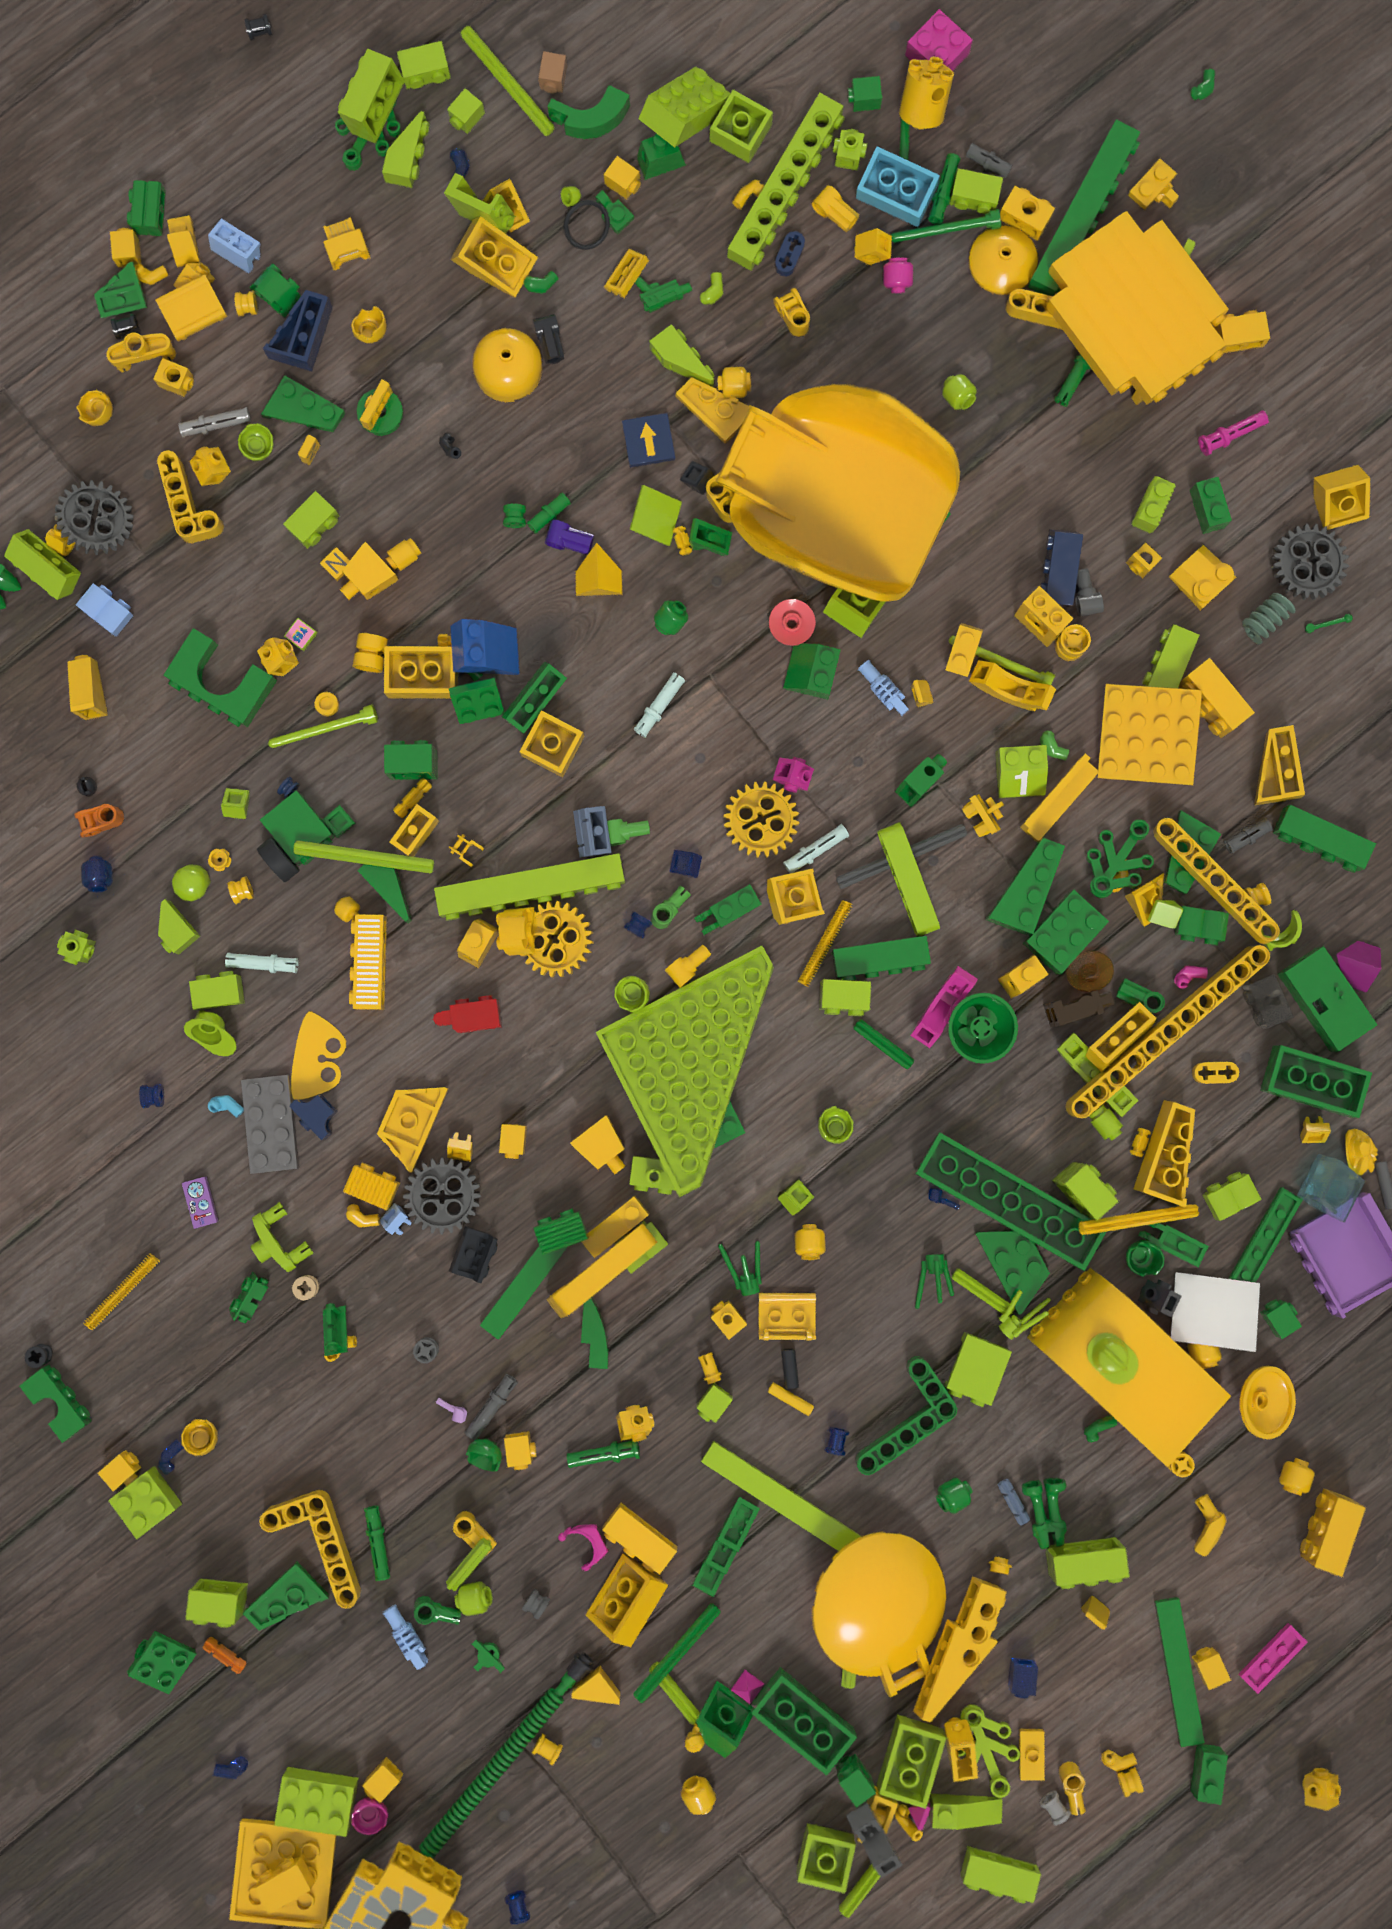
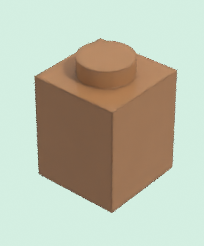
[539,51,567,93]

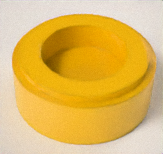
[315,692,339,716]

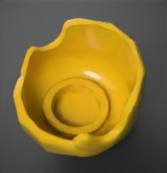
[351,306,387,343]
[76,390,113,426]
[181,1419,218,1456]

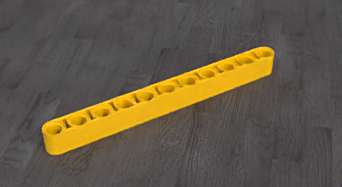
[1066,945,1270,1118]

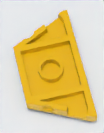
[377,1087,449,1173]

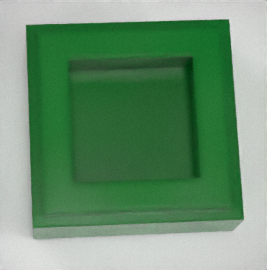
[322,805,356,838]

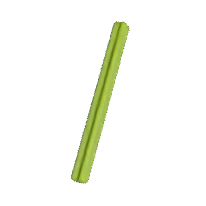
[461,26,555,136]
[293,841,434,873]

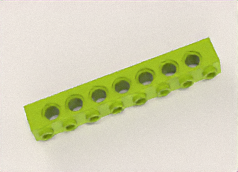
[727,93,844,271]

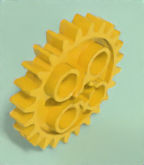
[723,782,799,858]
[520,901,594,977]

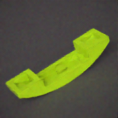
[1057,1033,1139,1117]

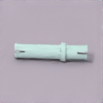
[633,672,685,738]
[783,824,849,874]
[225,953,299,973]

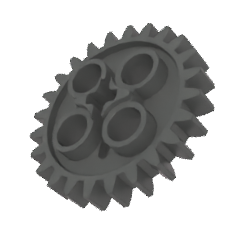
[54,480,133,555]
[1271,524,1349,600]
[403,1157,481,1235]

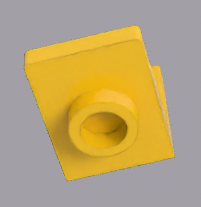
[1126,543,1162,579]

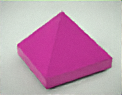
[731,1670,764,1704]
[909,1800,931,1830]

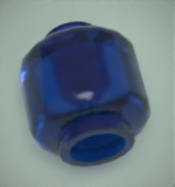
[81,856,113,893]

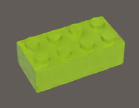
[638,67,731,147]

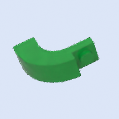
[547,85,630,139]

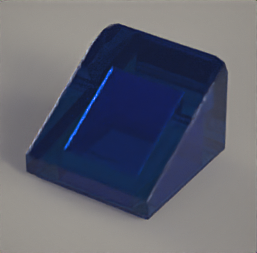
[669,850,702,878]

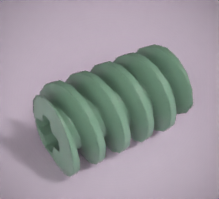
[1242,593,1295,644]

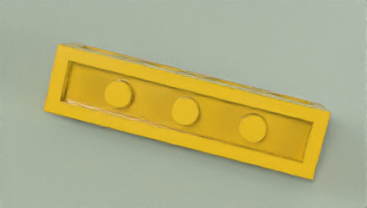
[1020,753,1098,842]

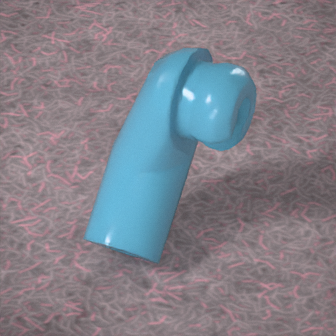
[207,1095,244,1118]

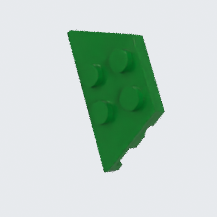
[974,1231,1050,1315]

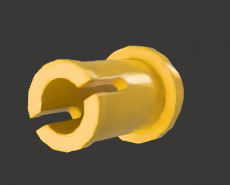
[698,1352,722,1384]

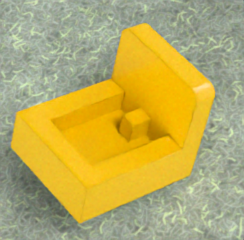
[173,263,215,288]

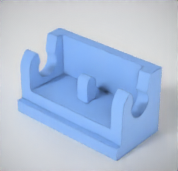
[208,219,260,273]

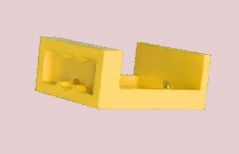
[1014,586,1073,647]

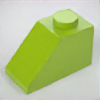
[158,899,200,954]

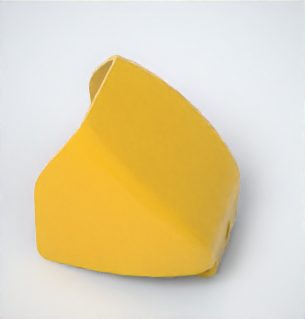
[716,385,960,601]

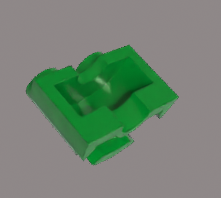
[249,263,301,319]

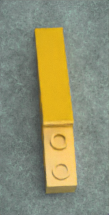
[913,1576,1007,1722]

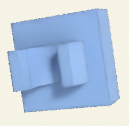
[379,1203,411,1235]

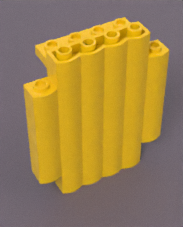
[1046,211,1229,405]

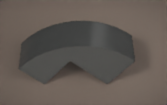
[846,1803,902,1878]

